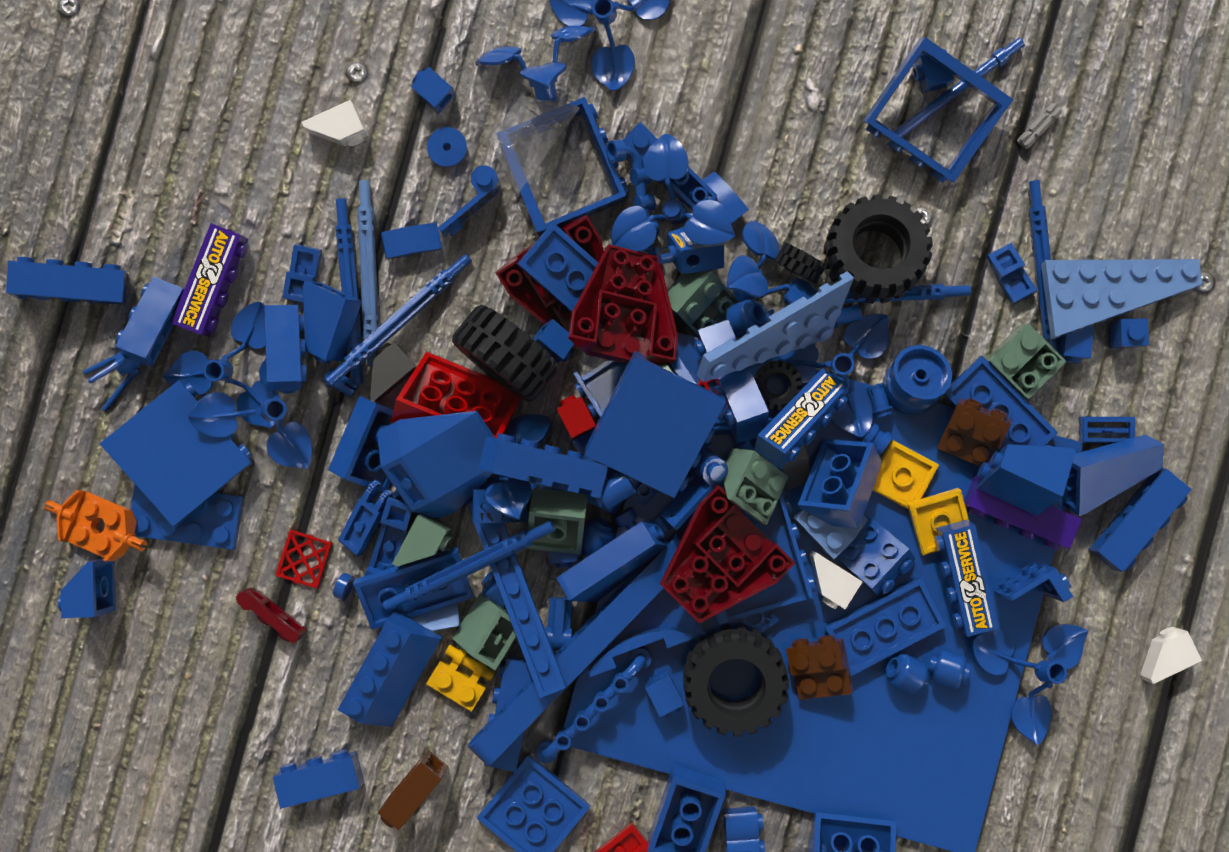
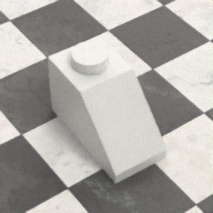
[302,100,369,146]
[810,551,862,610]
[1140,627,1202,684]

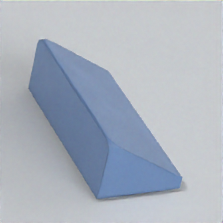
[410,602,462,631]

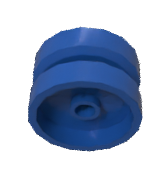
[883,345,952,414]

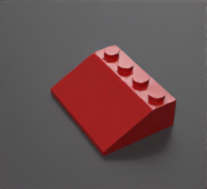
[391,351,521,438]

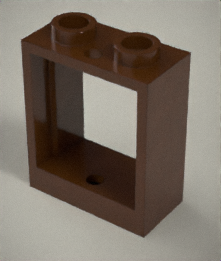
[378,749,449,831]

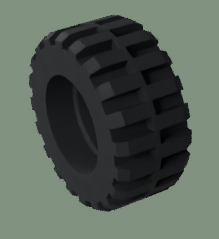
[823,195,933,304]
[452,305,558,402]
[683,625,789,737]

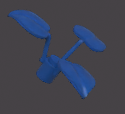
[550,0,670,91]
[475,25,596,104]
[611,134,735,252]
[726,220,817,304]
[163,302,278,428]
[771,314,889,437]
[188,357,312,469]
[485,414,551,520]
[972,624,1089,745]

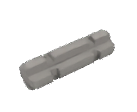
[1017,103,1062,149]

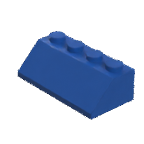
[337,610,442,727]

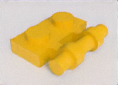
[426,645,495,712]

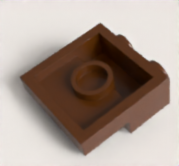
[937,398,1011,467]
[786,635,854,700]

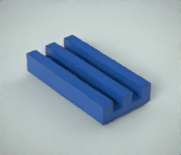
[1079,417,1135,443]

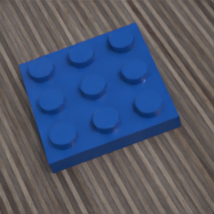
[477,753,590,852]

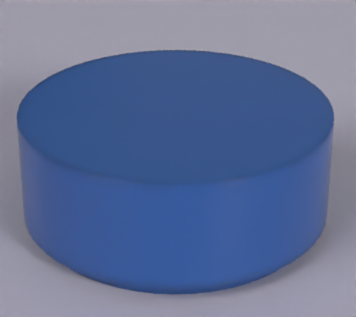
[333,573,355,601]

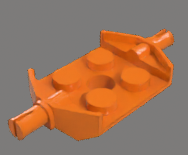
[44,490,147,561]

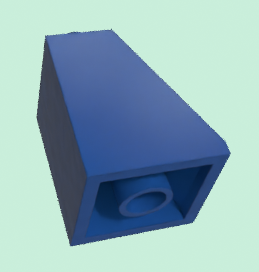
[977,444,1076,516]

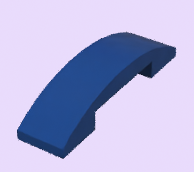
[364,497,413,576]
[589,627,693,677]

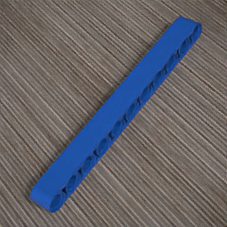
[467,533,682,766]

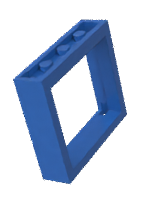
[863,37,1014,183]
[496,97,629,237]

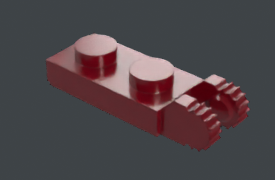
[236,587,307,644]

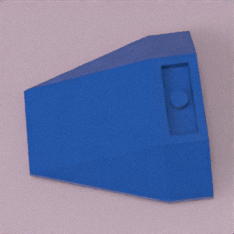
[377,411,495,519]

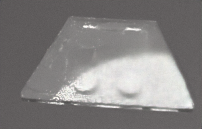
[489,96,580,194]

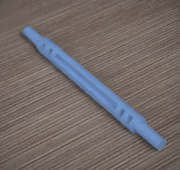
[357,180,379,367]

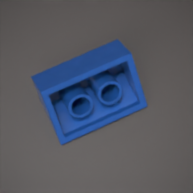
[328,396,393,492]
[798,439,882,529]
[808,812,896,852]

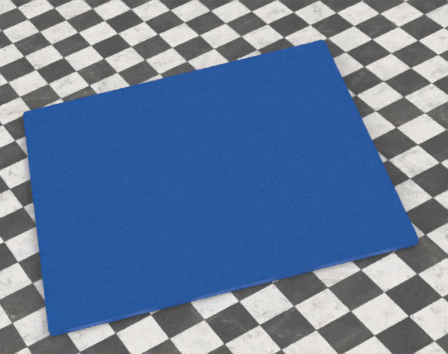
[563,332,1082,852]

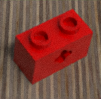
[557,395,596,439]

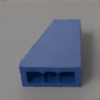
[303,280,362,364]

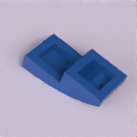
[703,171,749,224]
[381,222,442,259]
[987,243,1037,306]
[282,244,322,303]

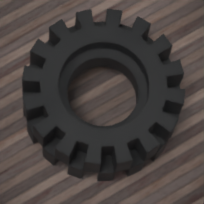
[774,242,827,284]
[754,359,802,410]

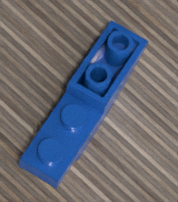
[622,122,718,211]

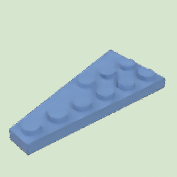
[1041,259,1203,340]
[697,271,854,382]

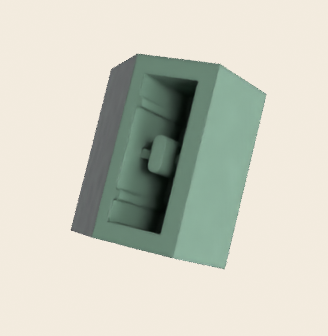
[667,270,738,337]
[986,323,1066,400]
[723,448,788,525]
[452,592,516,670]

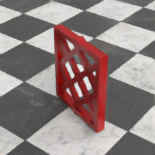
[275,529,333,589]

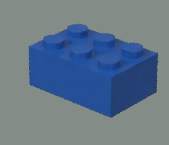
[648,764,726,852]

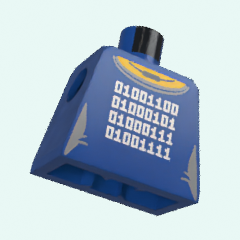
[656,227,724,274]

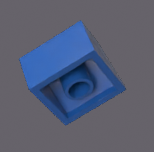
[58,559,116,619]

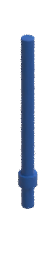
[893,38,1025,137]

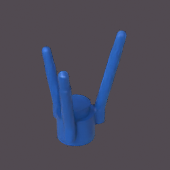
[82,352,142,412]

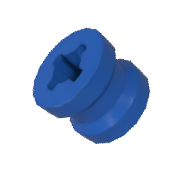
[860,423,893,455]

